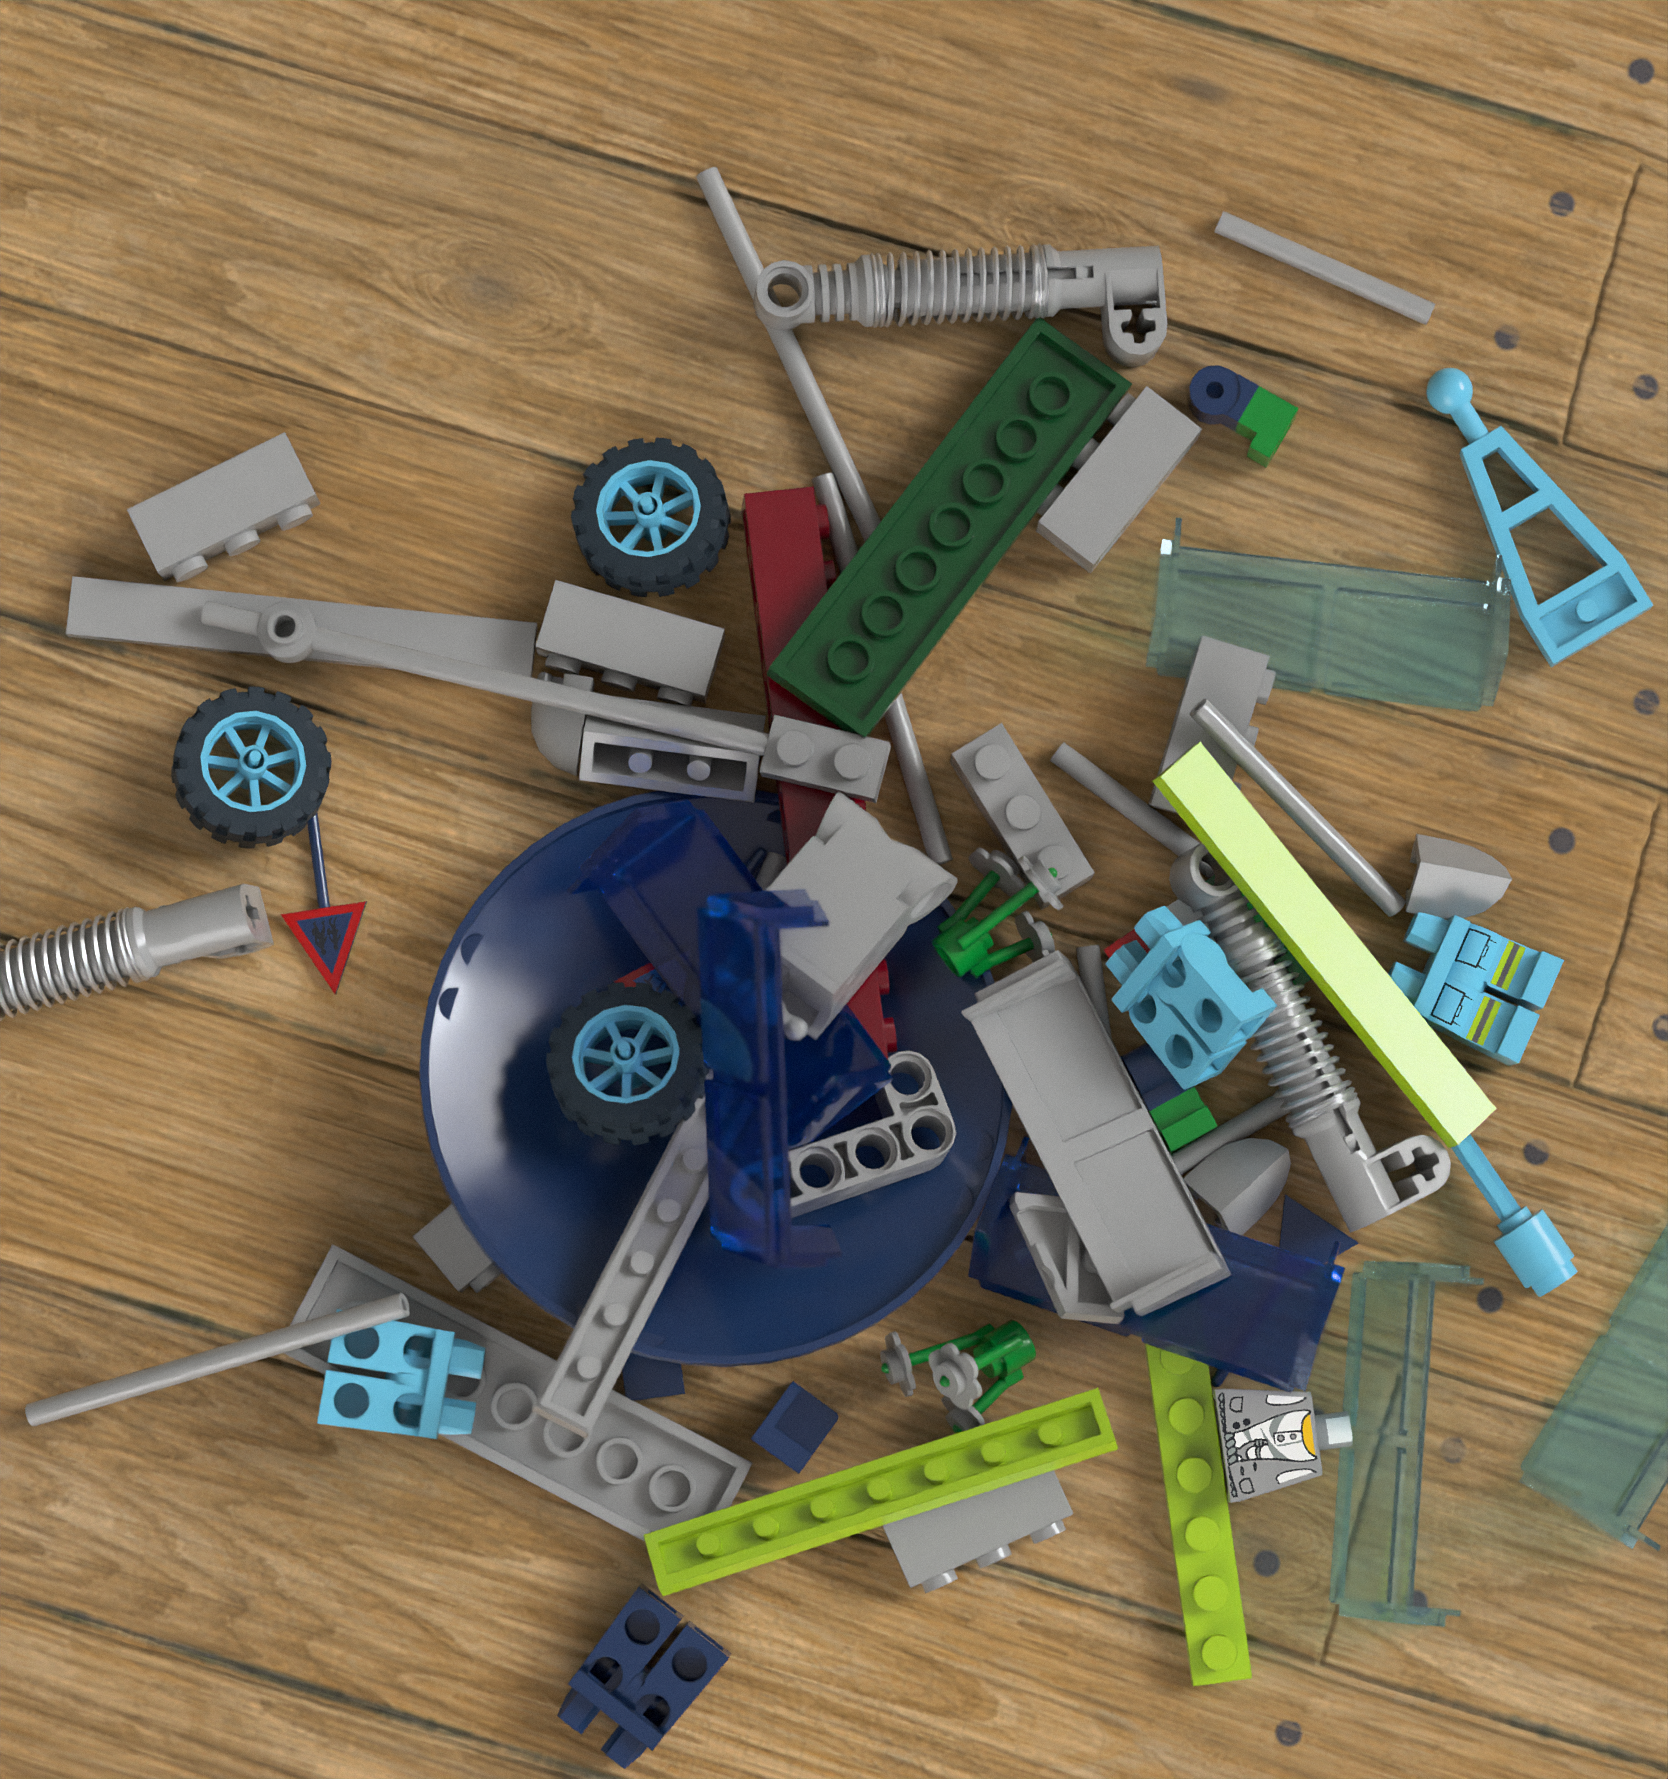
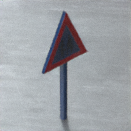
[281,813,367,995]

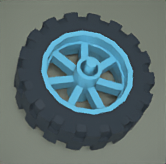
[571,437,731,597]
[171,687,332,849]
[546,982,710,1145]

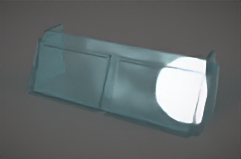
[1146,518,1511,712]
[1519,1224,1668,1551]
[1329,1261,1484,1627]

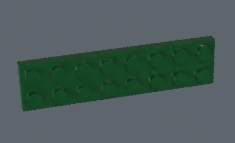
[766,317,1132,739]

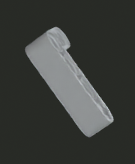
[729,1050,956,1228]

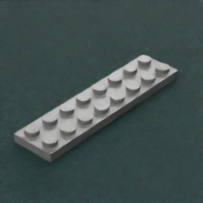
[284,1244,753,1541]

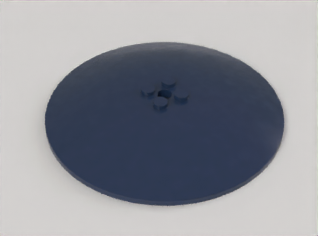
[419,790,1012,1367]

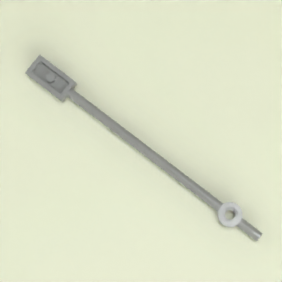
[201,601,891,803]

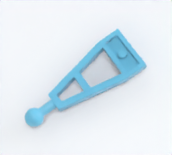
[1426,368,1653,668]

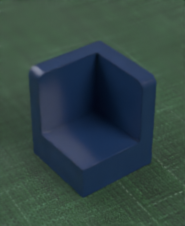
[751,1381,838,1474]

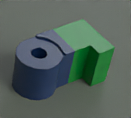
[1188,365,1299,468]
[1121,1042,1218,1153]

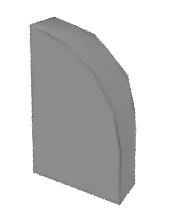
[531,672,595,776]
[1405,834,1512,919]
[1183,1138,1291,1241]

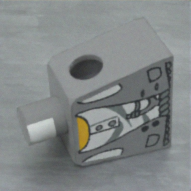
[1212,1389,1353,1503]

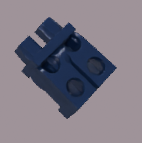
[557,1583,732,1769]

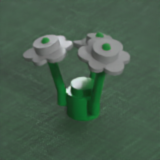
[931,847,1063,979]
[880,1319,1036,1434]

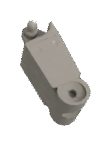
[712,792,958,1041]

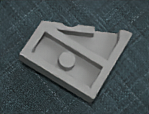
[1010,1192,1124,1324]

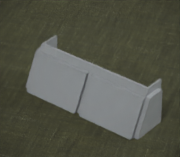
[961,950,1231,1316]

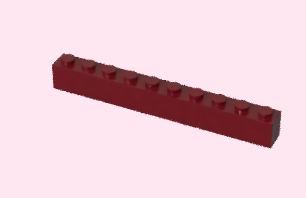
[741,486,897,1078]

